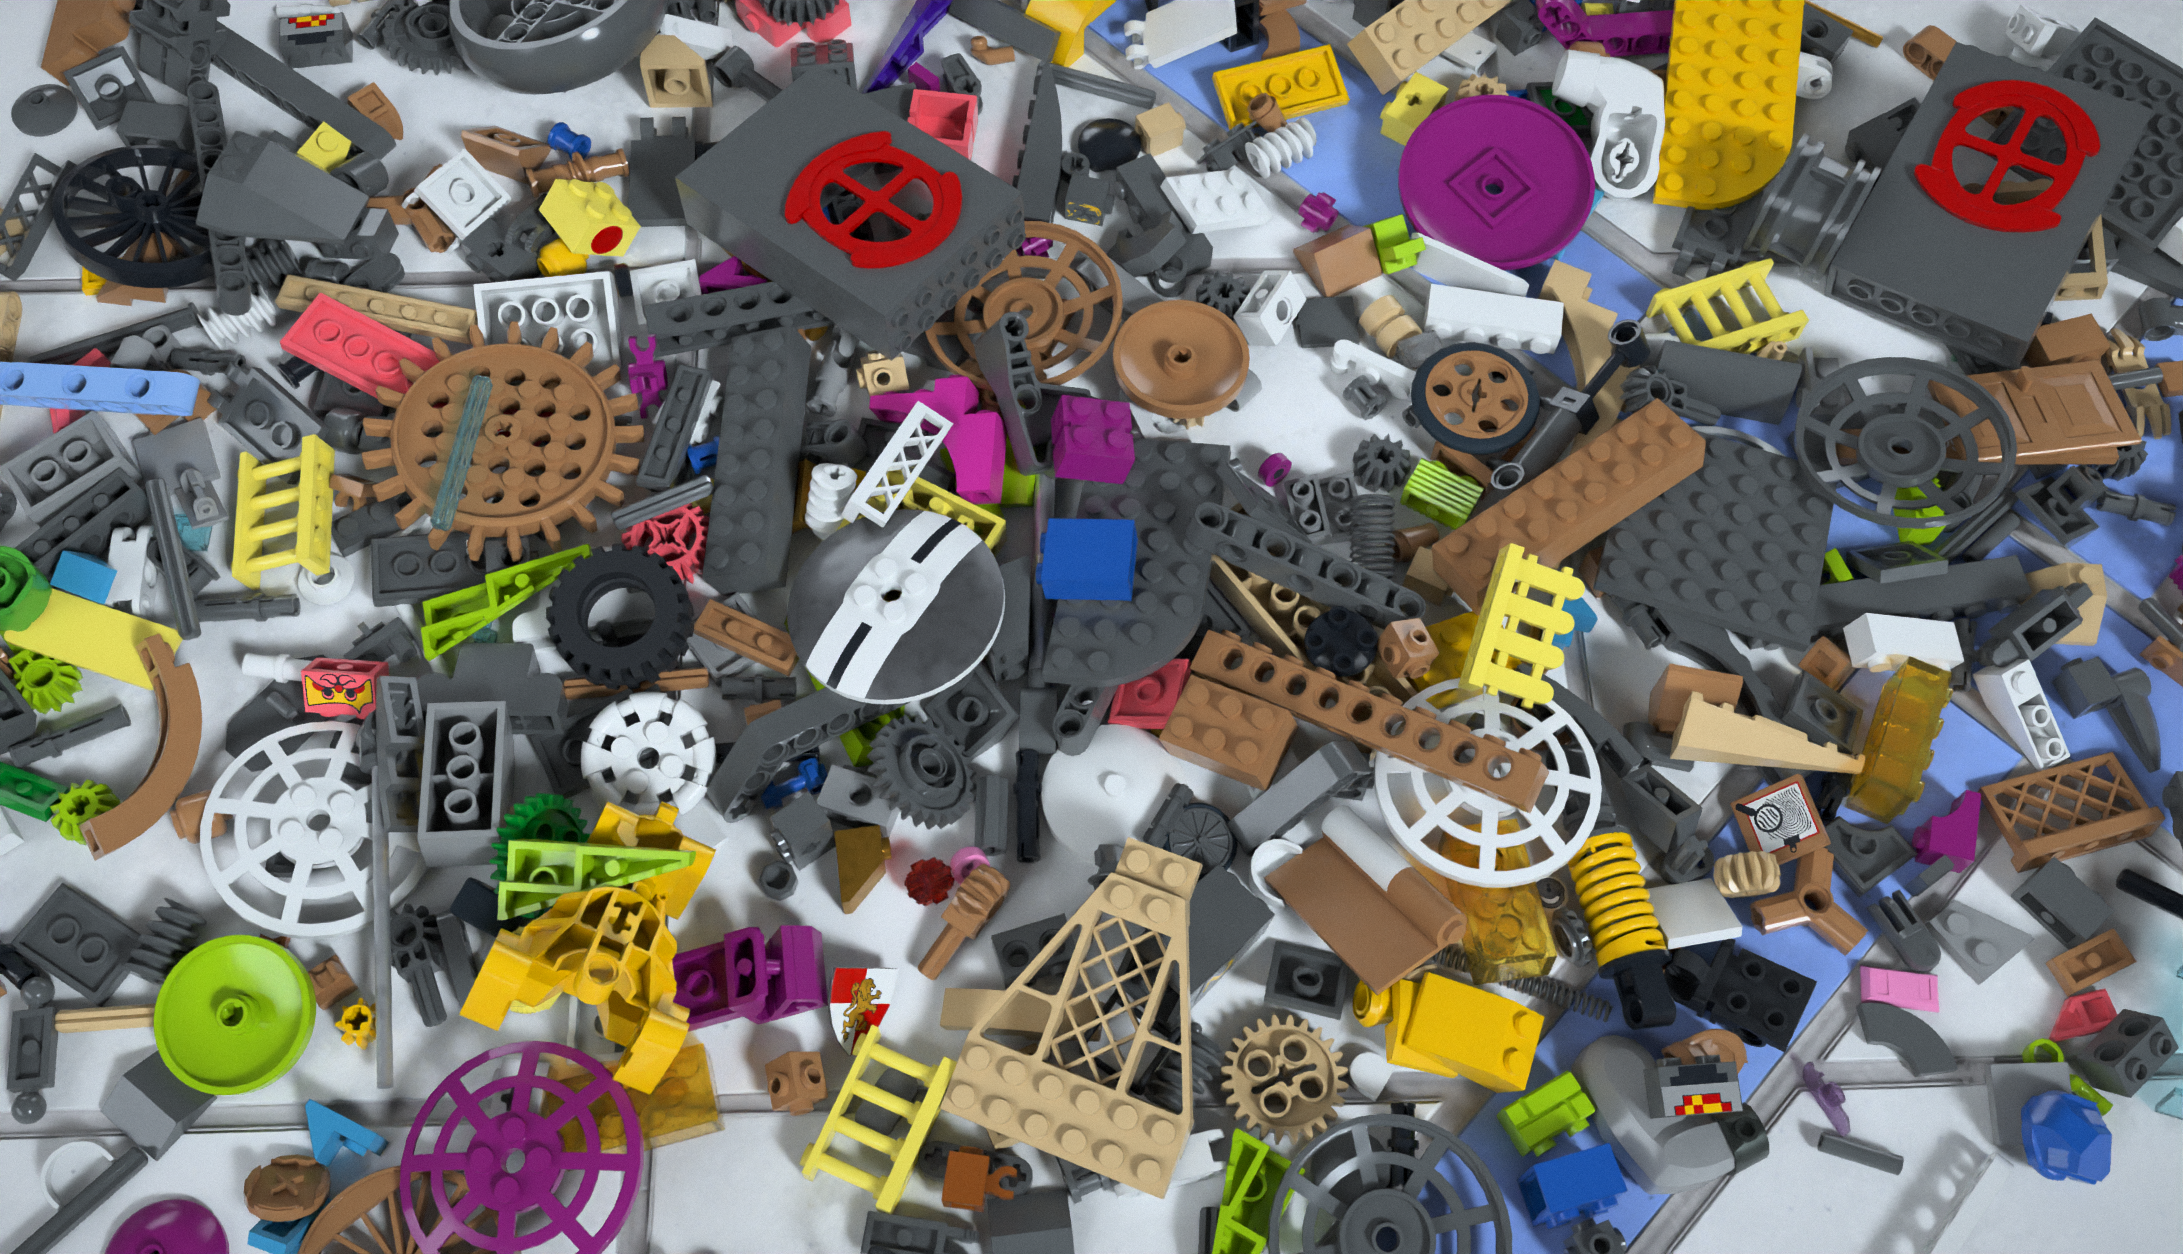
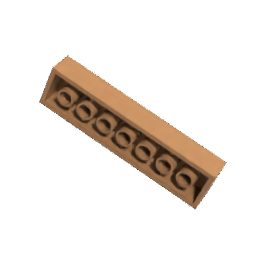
[1432,398,1706,616]

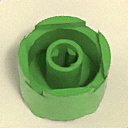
[0,546,52,632]

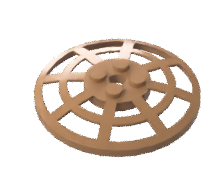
[925,221,1123,391]

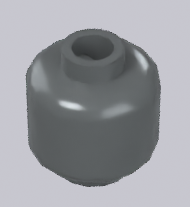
[323,407,369,455]

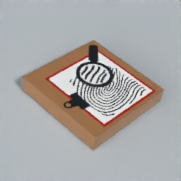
[1730,774,1831,865]

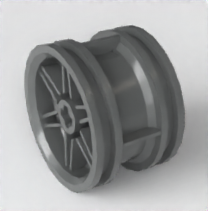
[1742,133,1882,284]

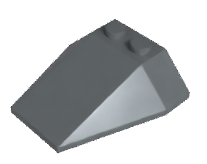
[196,131,369,245]

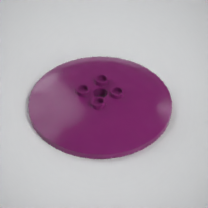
[1398,95,1595,271]

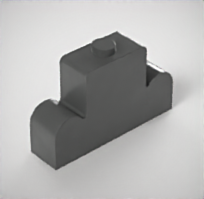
[417,642,568,735]

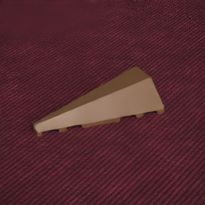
[96,170,192,306]

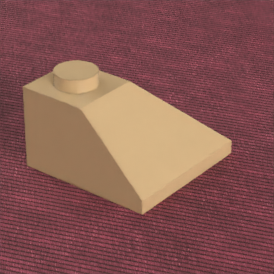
[2021,562,2107,646]

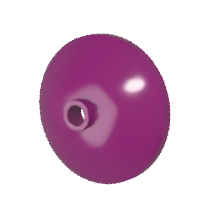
[104,1199,229,1254]

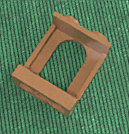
[1430,400,1536,500]

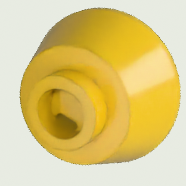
[1353,980,1393,1028]

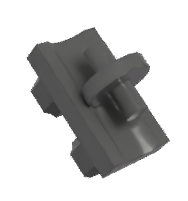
[343,617,417,663]

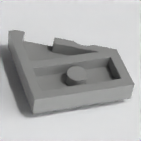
[1925,900,2034,985]

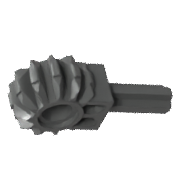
[1619,365,1721,426]
[390,904,447,1027]

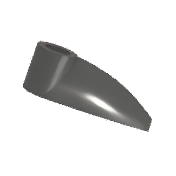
[2106,667,2161,773]

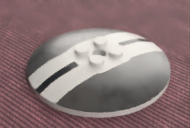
[787,509,1005,704]

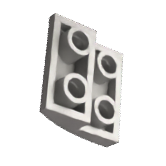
[1284,471,1368,545]

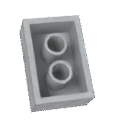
[0,410,144,528]

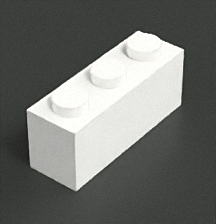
[1843,613,1964,678]

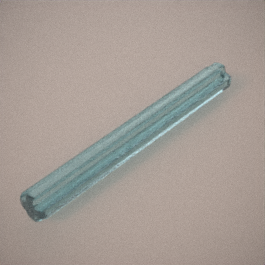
[430,375,493,531]

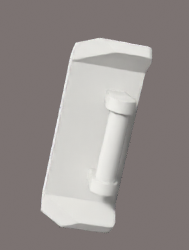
[1411,232,1529,297]

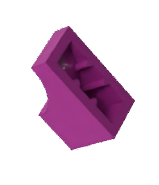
[1912,790,1981,873]

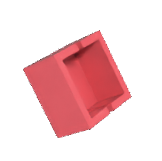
[907,89,978,160]

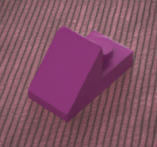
[699,256,767,295]

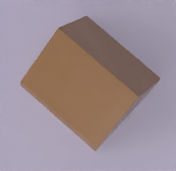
[461,126,551,185]
[1293,224,1383,298]

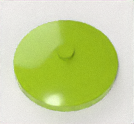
[153,935,316,1095]

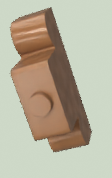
[41,0,136,86]

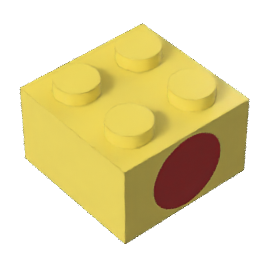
[539,179,641,257]

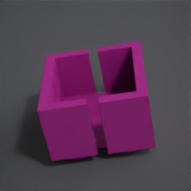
[1051,395,1135,484]

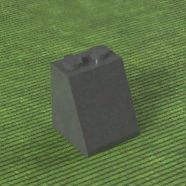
[984,555,1031,683]

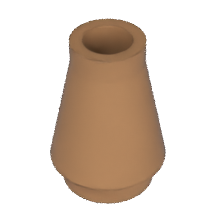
[1247,93,1288,132]
[1385,523,1439,563]

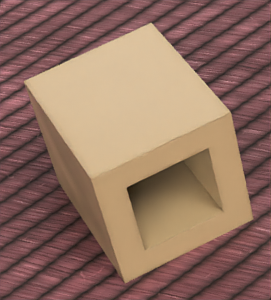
[1135,102,1186,157]

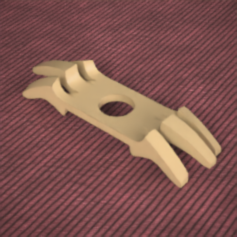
[2105,328,2171,439]

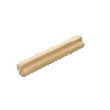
[54,1003,156,1033]

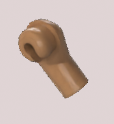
[970,36,1015,65]

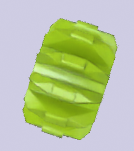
[50,779,121,846]

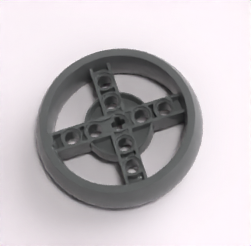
[448,0,668,95]

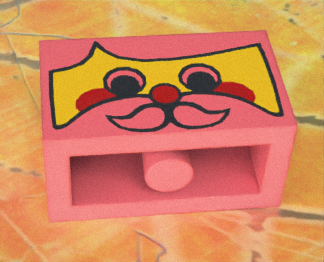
[301,657,389,719]

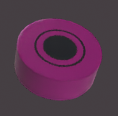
[1258,453,1292,487]

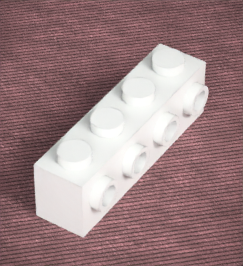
[1422,284,1564,354]

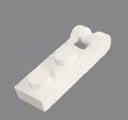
[1330,339,1416,403]

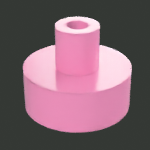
[950,847,990,885]

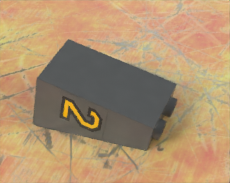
[1117,864,1275,1031]

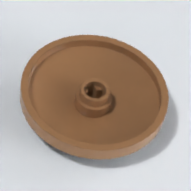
[1113,300,1250,419]

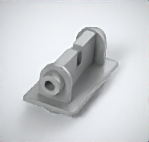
[175,468,229,530]

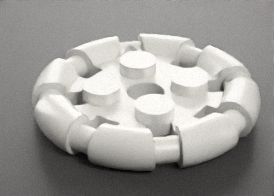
[581,691,717,816]

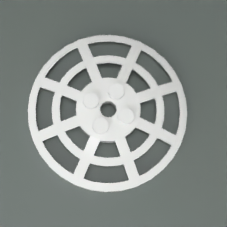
[1373,678,1602,888]
[200,721,430,940]

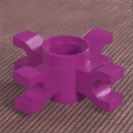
[628,334,668,419]

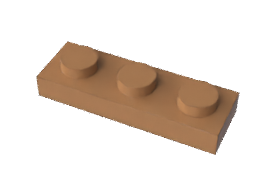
[693,599,800,677]

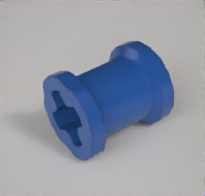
[547,122,591,160]
[687,435,720,475]

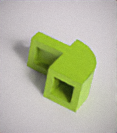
[1362,214,1426,274]

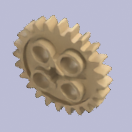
[1220,1015,1349,1145]

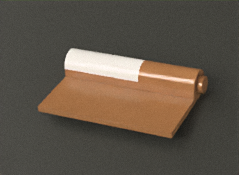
[1264,805,1467,995]

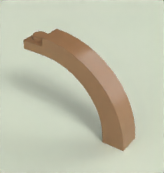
[79,633,202,861]

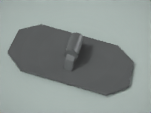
[225,654,330,772]

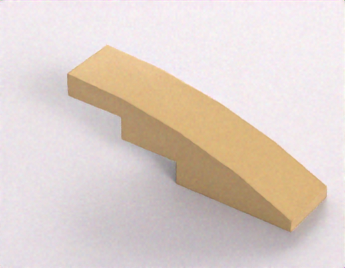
[940,988,1105,1042]

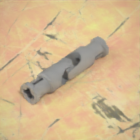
[807,324,861,417]

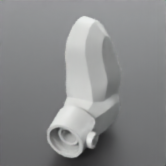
[1552,50,1665,199]

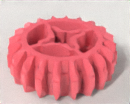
[621,503,710,584]

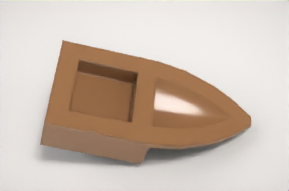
[347,82,403,140]

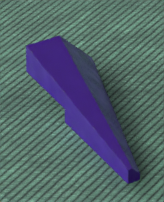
[861,0,953,94]

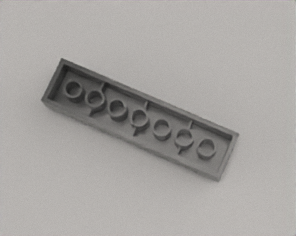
[702,325,811,596]

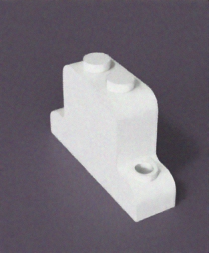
[512,546,655,653]

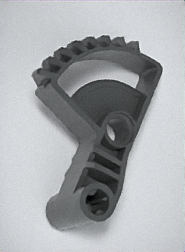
[974,312,1098,479]

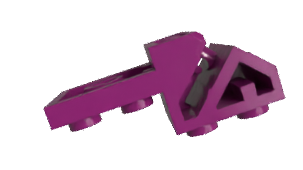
[672,925,828,1032]

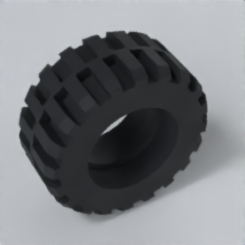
[546,544,694,690]

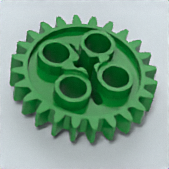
[489,793,590,919]

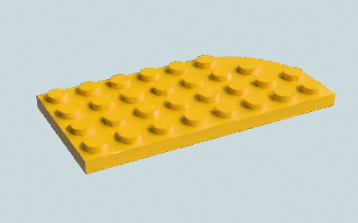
[1653,0,1804,210]

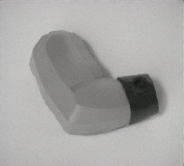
[1571,1035,1770,1195]

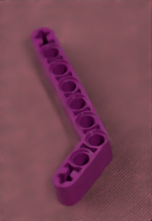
[1535,0,1673,57]

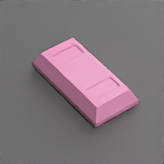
[1860,965,1940,1013]

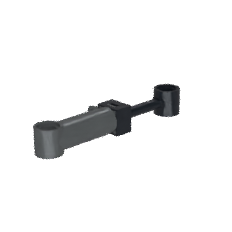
[1486,319,1650,500]

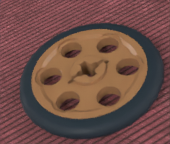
[1411,342,1540,455]

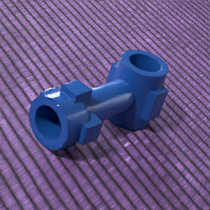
[761,758,828,810]

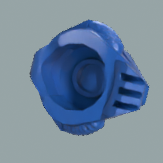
[2021,1090,2112,1185]

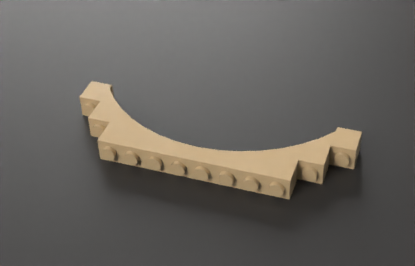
[1402,259,1642,606]

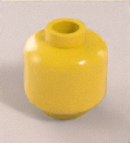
[537,238,589,277]

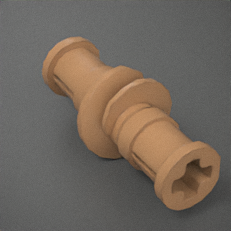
[526,148,629,198]

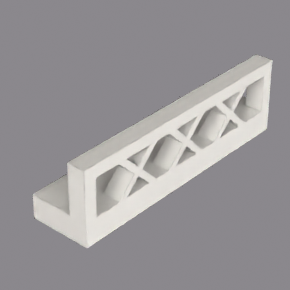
[841,401,953,528]

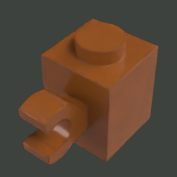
[941,1146,1017,1212]

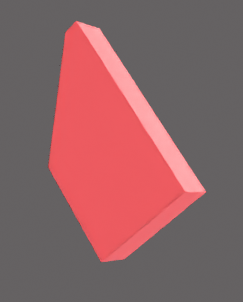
[2049,988,2117,1043]

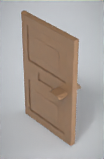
[1927,360,2142,462]

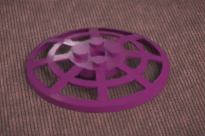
[400,1041,644,1254]

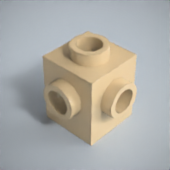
[856,350,910,397]

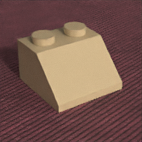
[640,35,713,108]

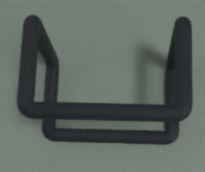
[1079,988,1181,1095]

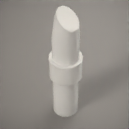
[276,4,340,19]

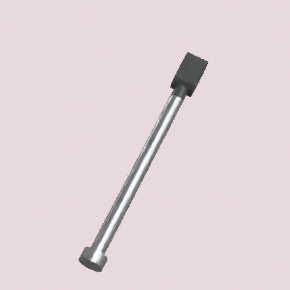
[1019,438,1057,754]

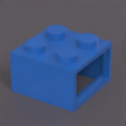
[1517,1143,1628,1230]

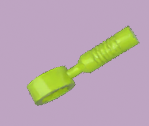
[2022,1038,2113,1116]

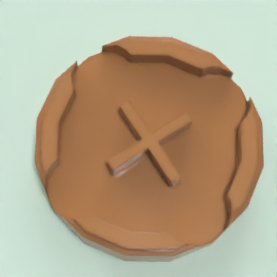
[243,1154,331,1222]

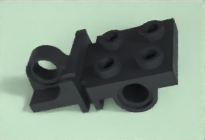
[1664,938,1817,1052]

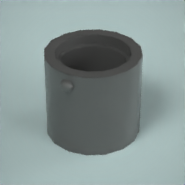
[330,152,389,198]

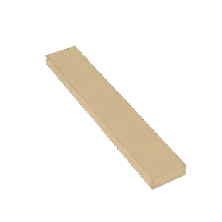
[275,274,478,344]

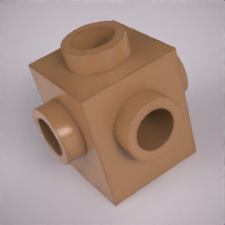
[1377,618,1439,679]
[765,1051,828,1116]

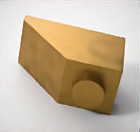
[834,825,892,914]

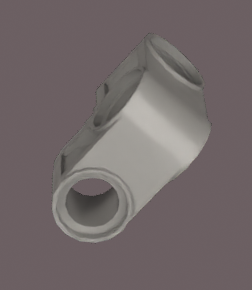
[110,325,184,371]

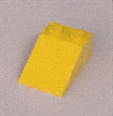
[1403,972,1544,1093]

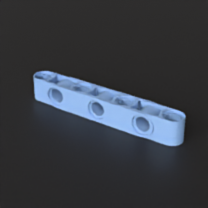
[0,362,200,416]

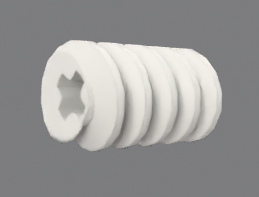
[1245,117,1317,179]
[197,284,277,350]
[804,463,857,540]

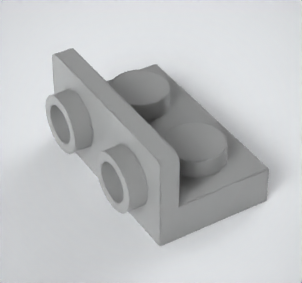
[1793,347,1846,422]

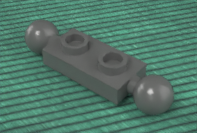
[6,976,60,1124]

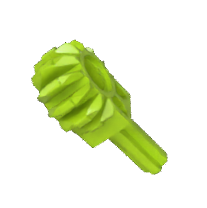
[0,630,83,715]

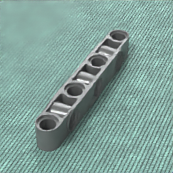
[1186,502,1426,630]

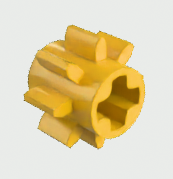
[335,998,376,1050]

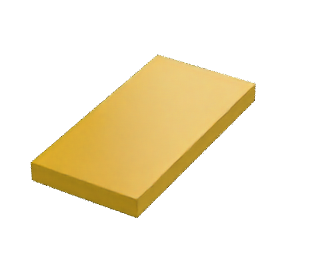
[1212,44,1350,131]

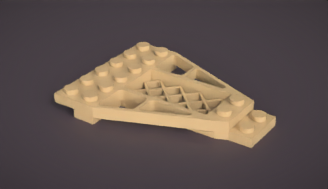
[940,837,1203,1199]

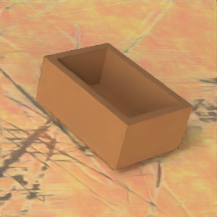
[1159,675,1299,792]

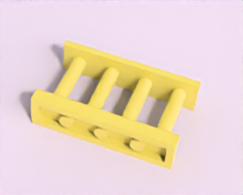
[1646,258,1809,355]
[231,434,335,591]
[800,1025,957,1215]

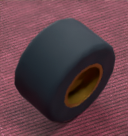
[450,877,524,937]

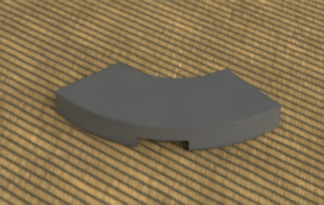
[1856,1003,1958,1077]

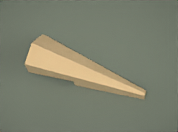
[1670,691,1865,774]

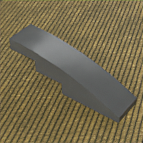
[1515,663,1644,779]
[376,676,425,832]

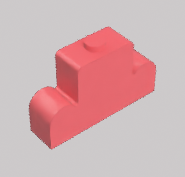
[734,0,852,47]

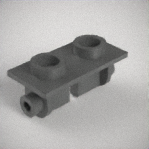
[1197,121,1261,172]

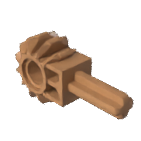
[917,864,1010,981]

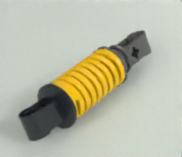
[1546,744,1676,1030]

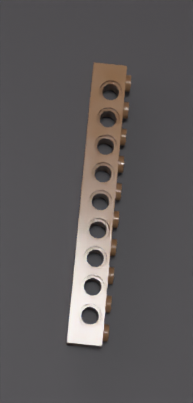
[1190,629,1549,814]

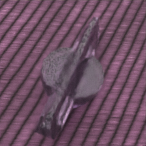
[1803,1062,1851,1136]

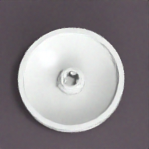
[1041,724,1188,865]

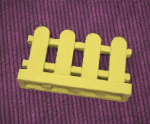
[1458,543,1585,709]

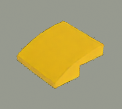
[1385,979,1458,1078]

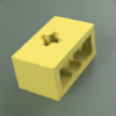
[1380,72,1449,146]

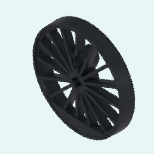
[53,145,247,288]

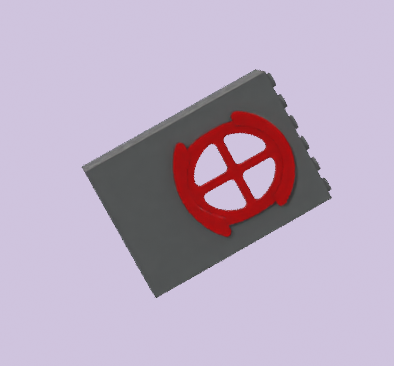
[1824,42,2154,370]
[675,65,1026,361]

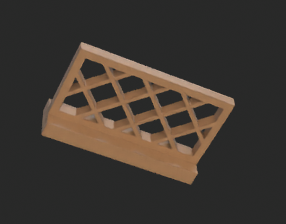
[1978,752,2165,873]

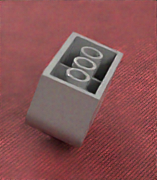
[417,701,515,867]

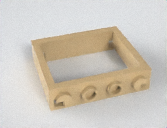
[1962,179,2108,301]

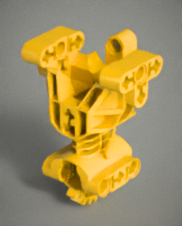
[459,801,716,1095]

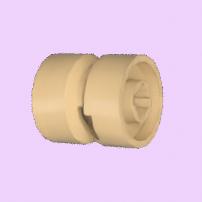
[1359,295,1422,359]

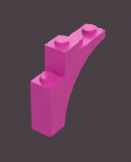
[869,375,1007,505]

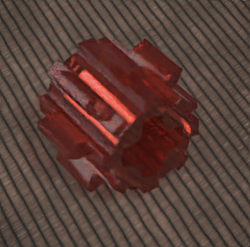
[904,857,955,906]

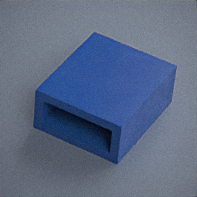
[1036,518,1138,601]

